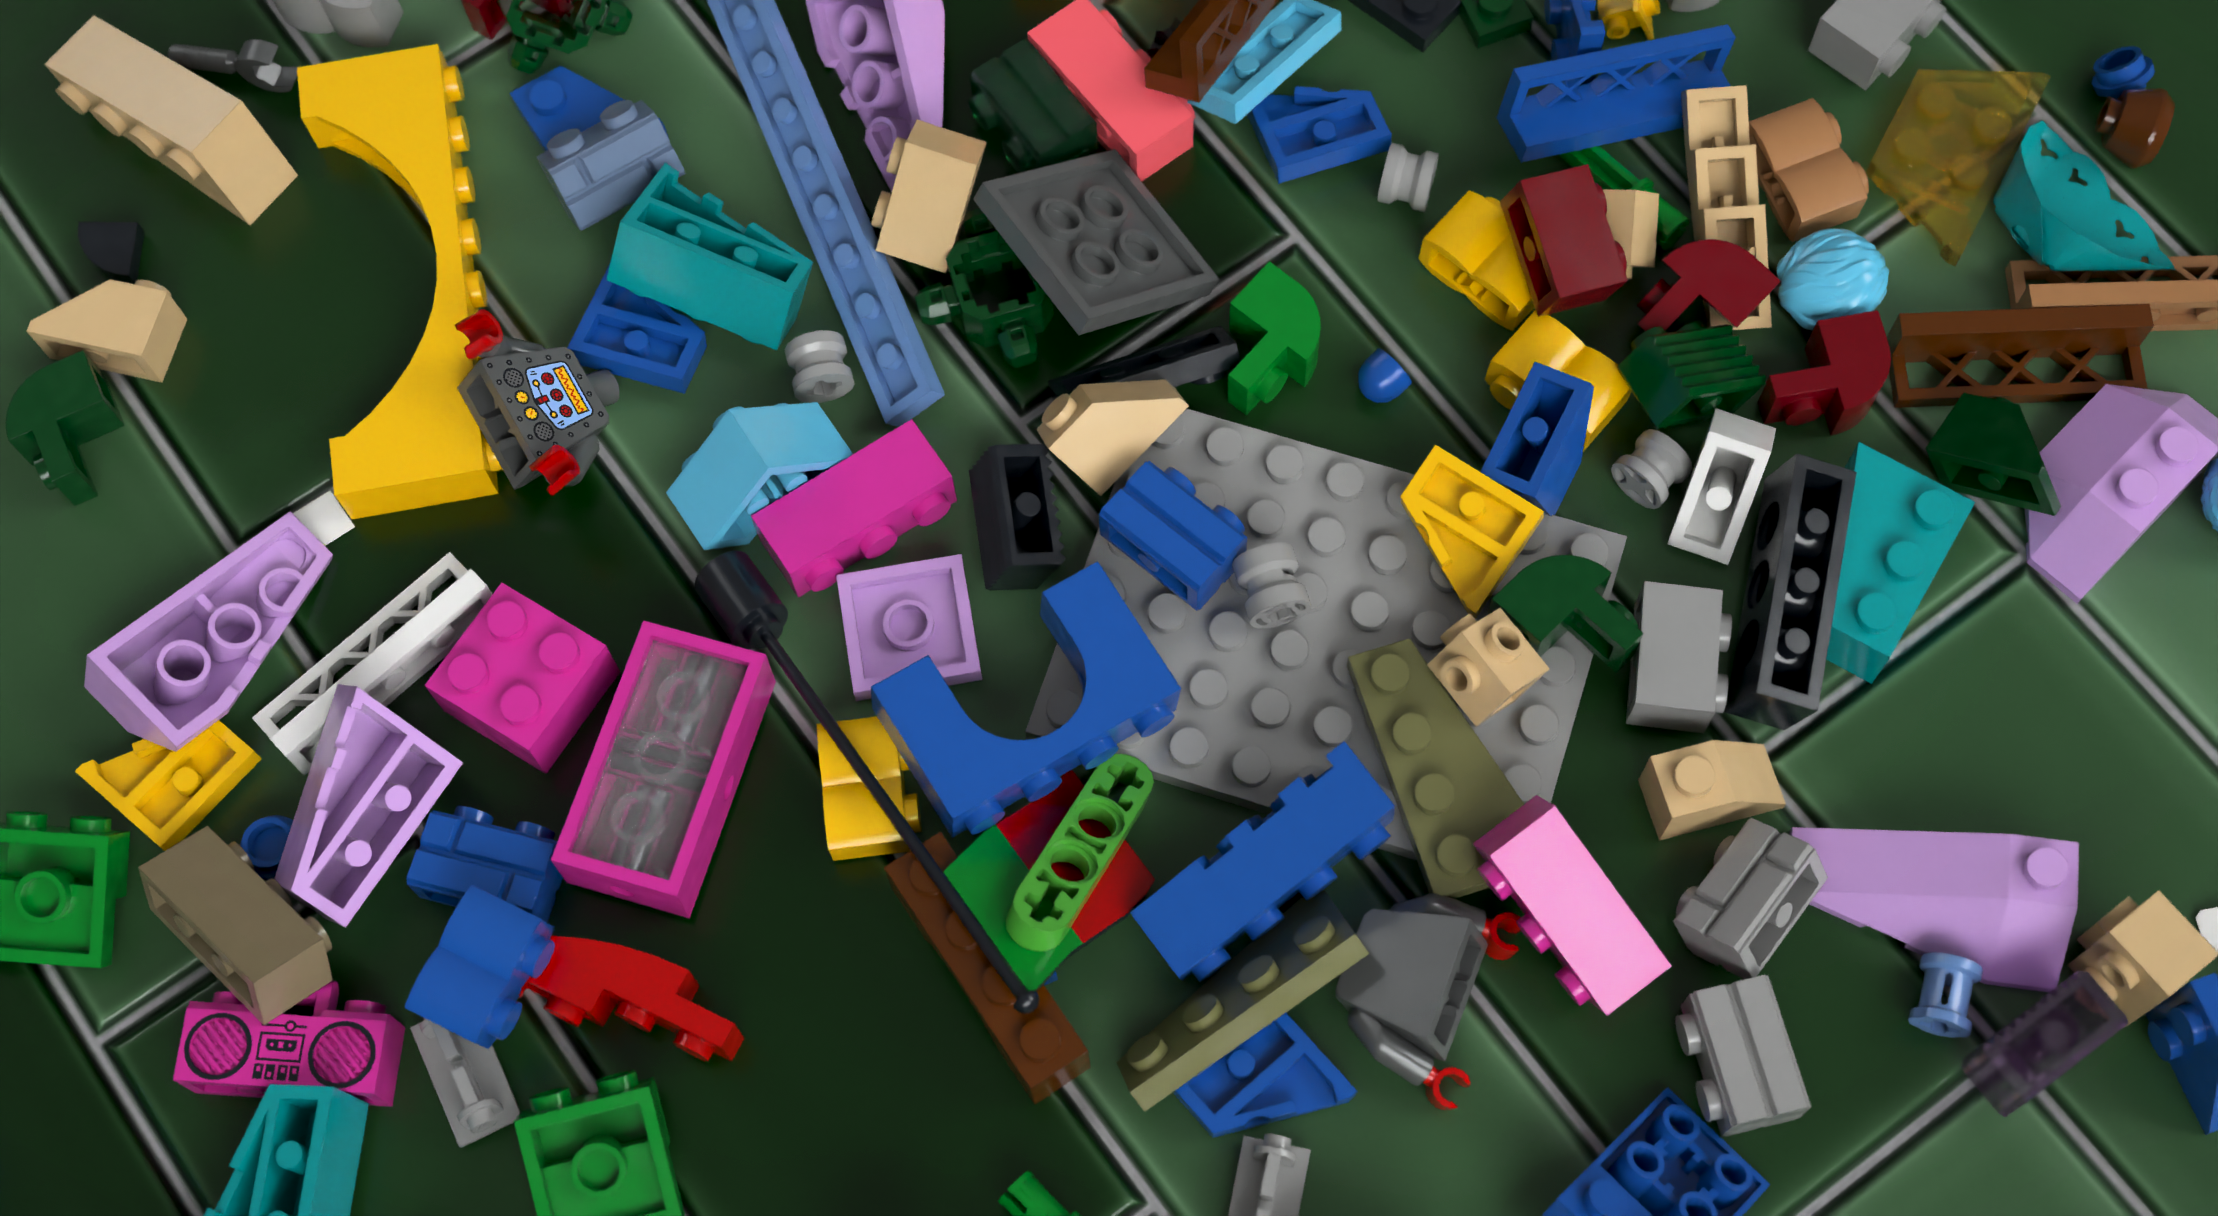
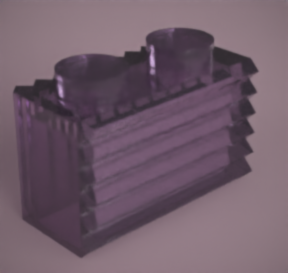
[1962,970,2128,1117]

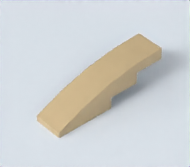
[1681,85,1772,330]

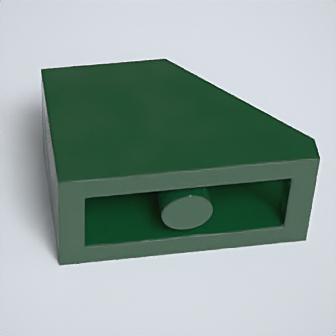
[1925,392,2061,516]

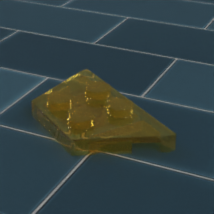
[1866,69,2051,266]

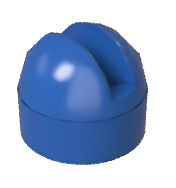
[1358,348,1412,403]

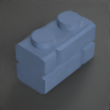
[536,100,685,231]

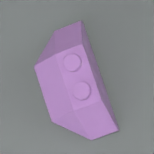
[2025,384,2218,604]

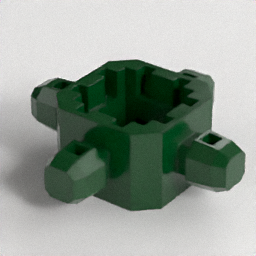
[496,0,633,74]
[914,208,1054,368]

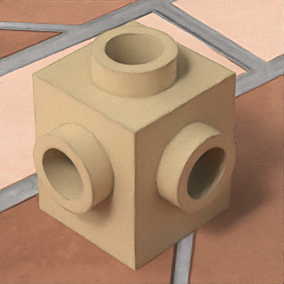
[1427,608,1550,727]

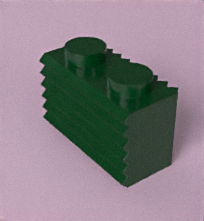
[1617,321,1766,430]

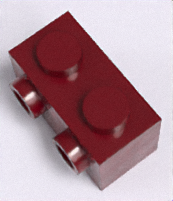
[1500,164,1628,317]

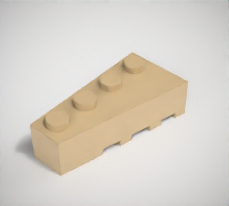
[45,15,298,226]

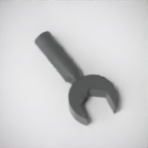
[168,39,297,93]

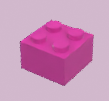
[424,582,621,774]

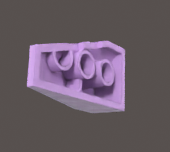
[806,0,945,192]
[84,511,333,752]
[1789,827,2079,993]

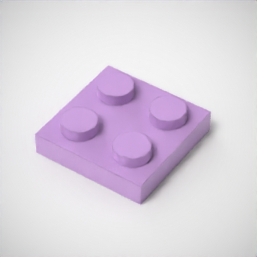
[836,554,983,701]

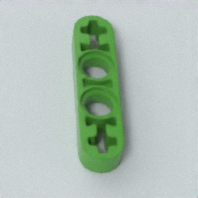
[1005,754,1154,951]

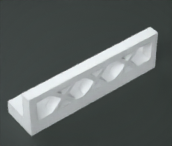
[252,552,492,776]

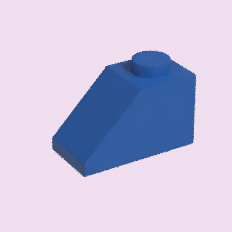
[1480,362,1594,516]

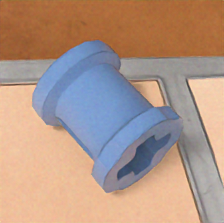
[1908,952,1983,1038]

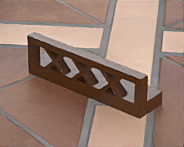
[1144,0,1279,103]
[1887,304,2154,408]

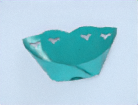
[1993,120,2175,271]

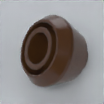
[2095,88,2175,169]

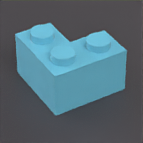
[666,402,853,550]

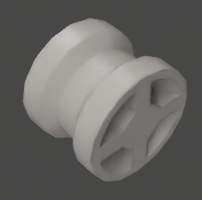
[1377,143,1439,213]
[784,330,854,403]
[1611,429,1693,509]

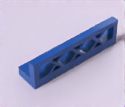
[1496,24,1736,163]

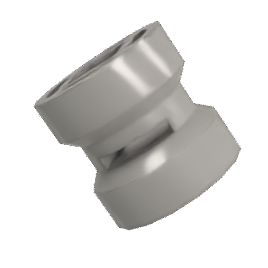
[1232,542,1312,628]

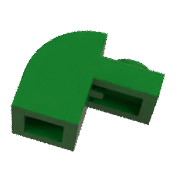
[1227,261,1321,416]

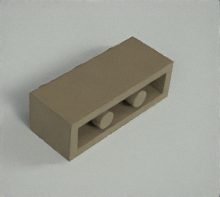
[138,826,333,1025]

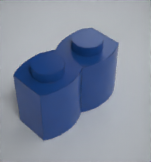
[405,885,555,1049]

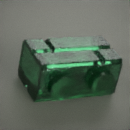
[968,39,1098,173]

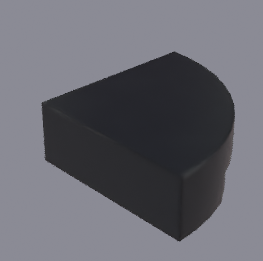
[78,222,145,284]

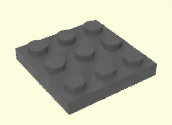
[973,149,1220,335]

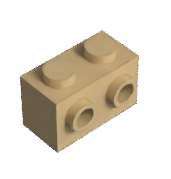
[871,120,987,273]
[2068,890,2218,1027]

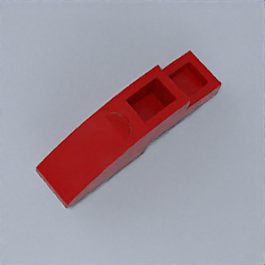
[518,936,744,1062]

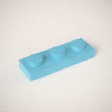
[1188,0,1341,124]

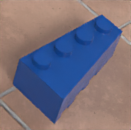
[1130,741,1395,982]

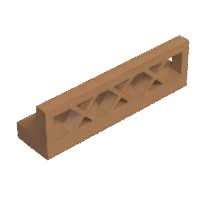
[2005,255,2218,331]

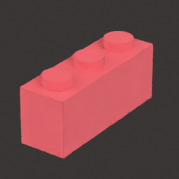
[1027,0,1195,182]

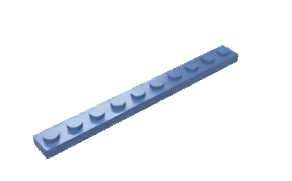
[707,0,945,427]

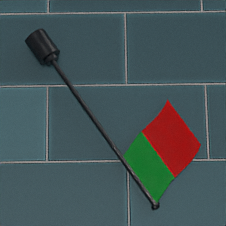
[695,551,1155,1014]

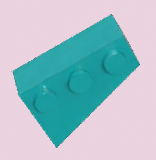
[607,163,813,351]
[1826,442,1975,684]
[204,1084,369,1216]

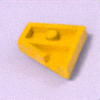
[1400,445,1544,618]
[75,720,262,851]

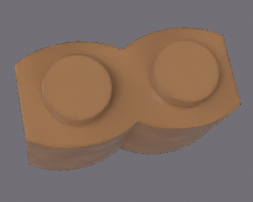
[1749,98,1869,242]

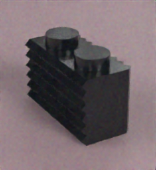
[969,444,1066,591]

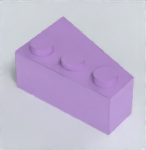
[274,684,463,928]

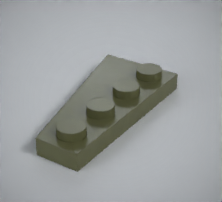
[1347,638,1524,899]
[1116,890,1369,1112]

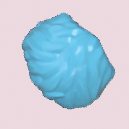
[1776,228,1889,331]

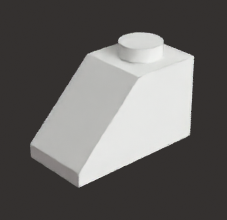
[1667,408,1776,565]

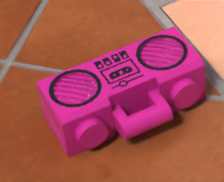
[173,981,405,1107]

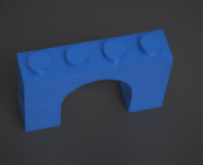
[871,561,1181,838]

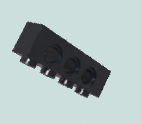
[1724,453,1857,730]

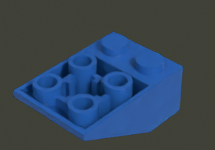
[1542,1087,1771,1216]

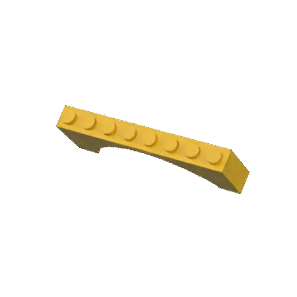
[297,44,503,520]

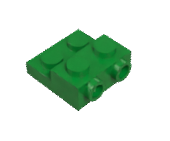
[0,811,130,968]
[514,1069,685,1216]

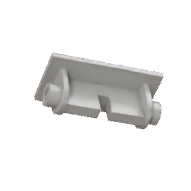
[410,1017,521,1148]
[1228,1134,1311,1216]

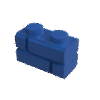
[1099,461,1247,611]
[406,806,563,923]

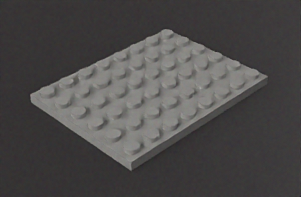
[1025,409,1627,860]

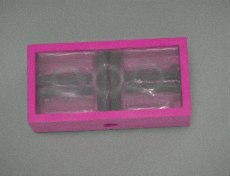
[551,620,776,919]

